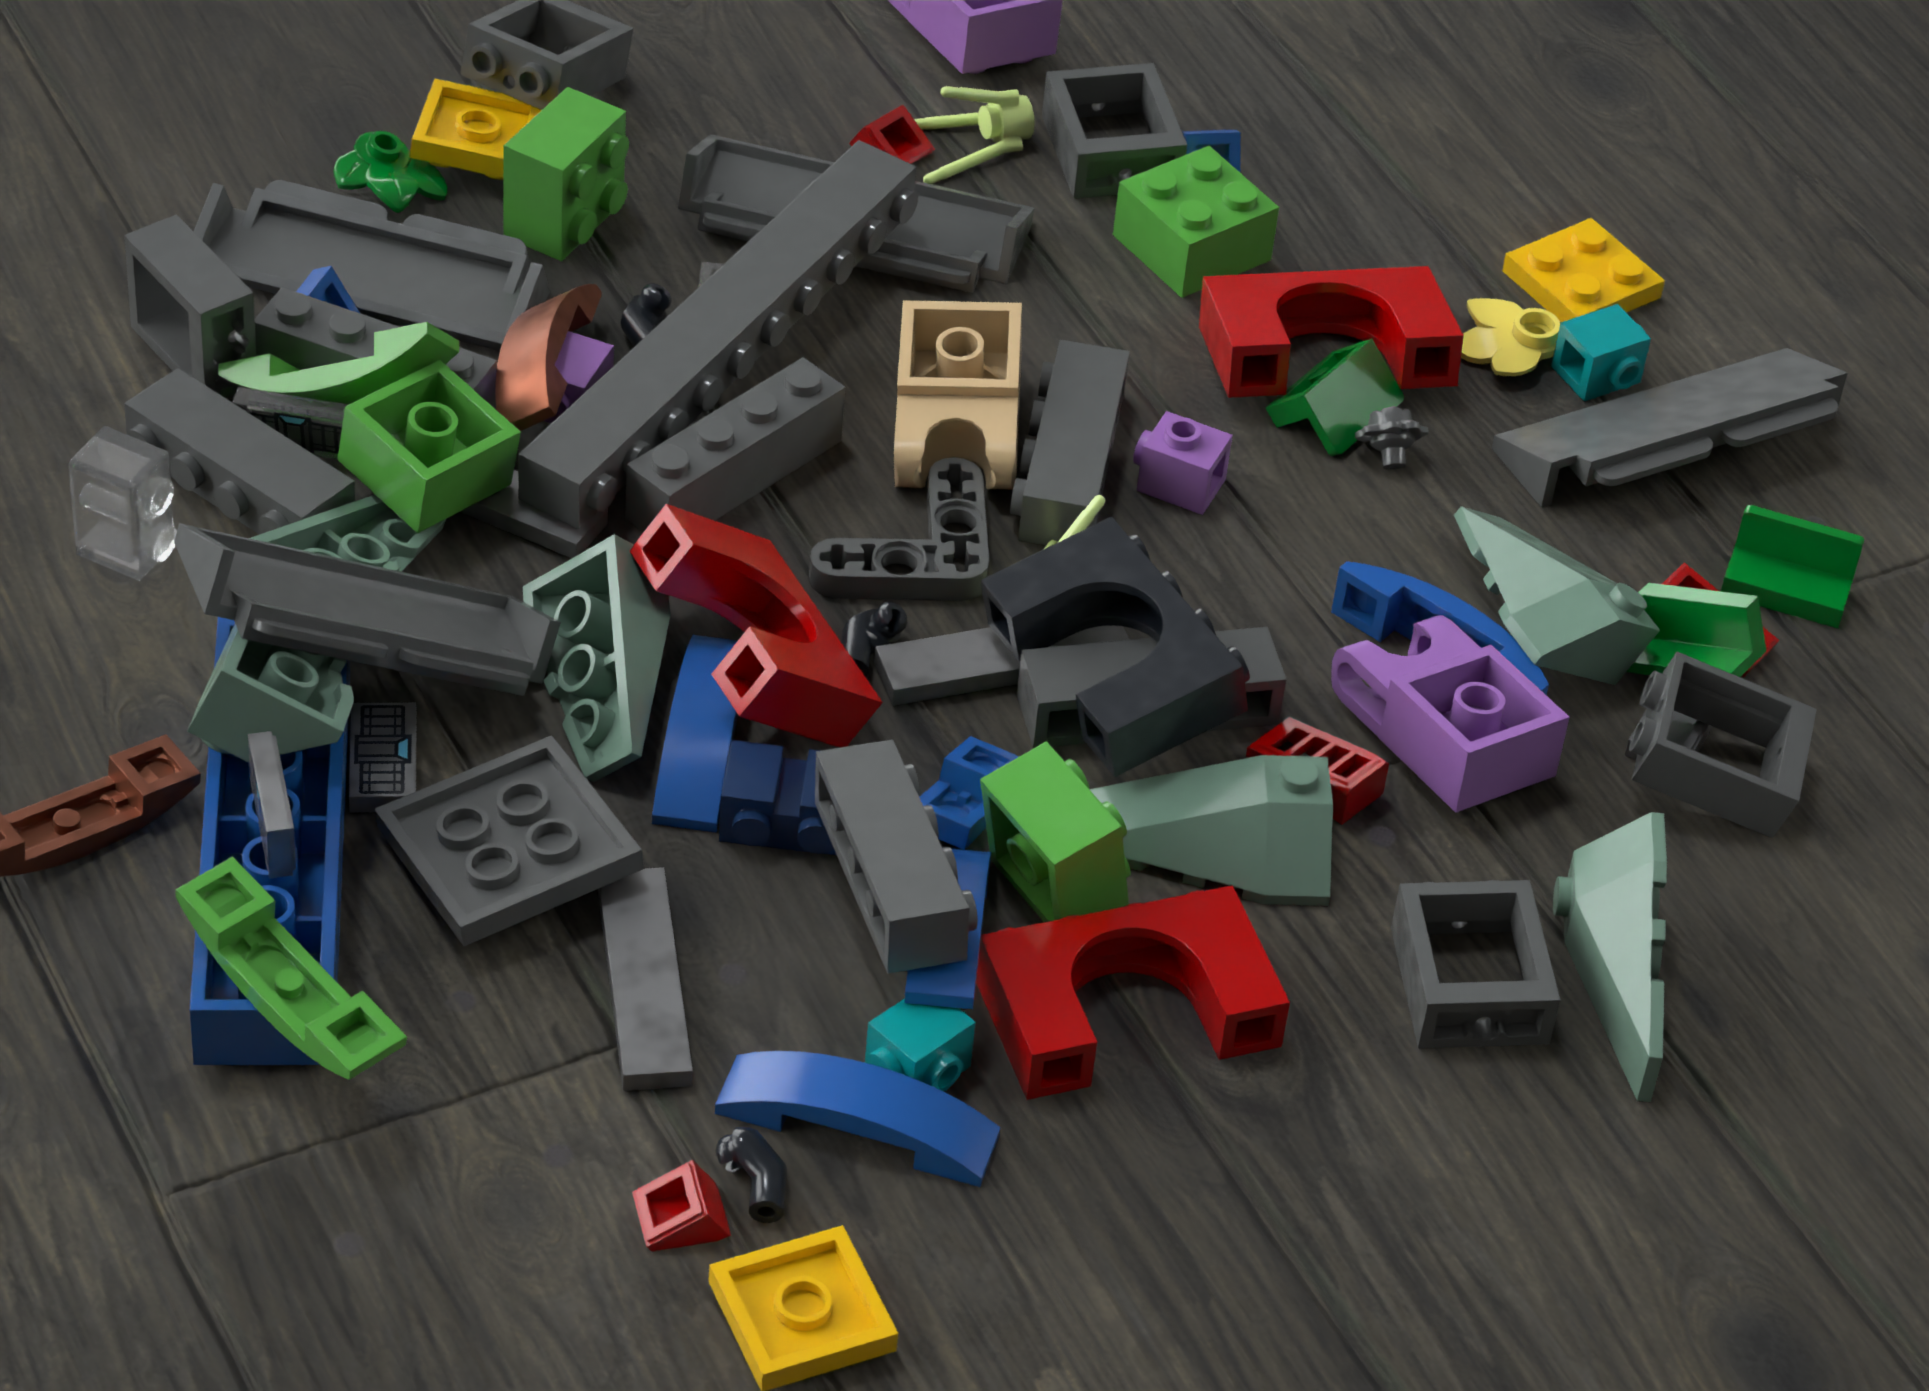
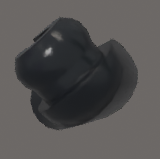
[620,283,672,347]
[841,602,908,677]
[716,1127,787,1223]

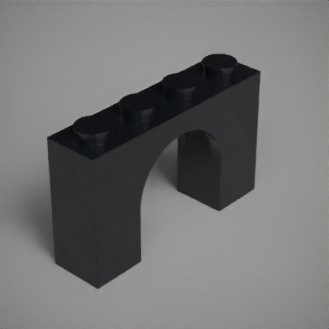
[981,516,1250,777]

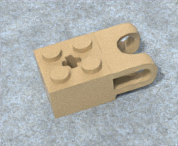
[894,300,1022,490]

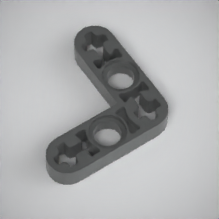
[808,457,989,601]

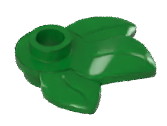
[333,131,447,213]

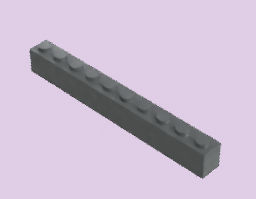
[518,140,918,529]

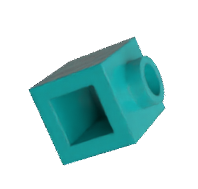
[1551,304,1651,401]
[865,998,976,1092]

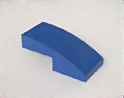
[919,736,1020,850]

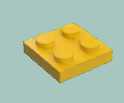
[409,78,542,180]
[1502,218,1665,322]
[709,1225,898,1391]

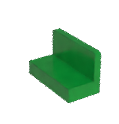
[1265,339,1404,456]
[1721,505,1864,629]
[1627,583,1766,677]

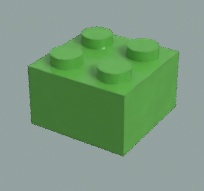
[503,87,629,262]
[1113,146,1279,298]
[337,360,521,533]
[980,741,1131,922]

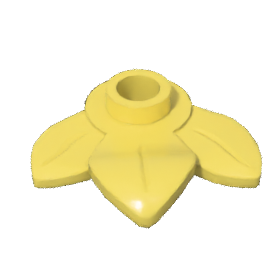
[1461,298,1560,376]

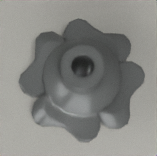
[1355,406,1429,469]

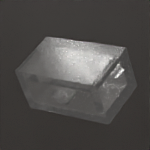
[68,426,177,581]

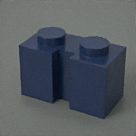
[719,740,837,855]

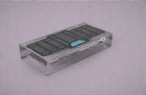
[232,387,348,460]

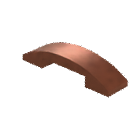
[495,284,602,431]
[0,734,201,877]

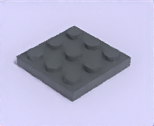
[374,735,644,946]

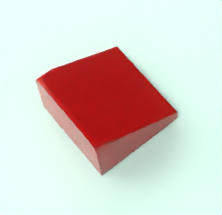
[849,104,935,165]
[632,1160,731,1252]

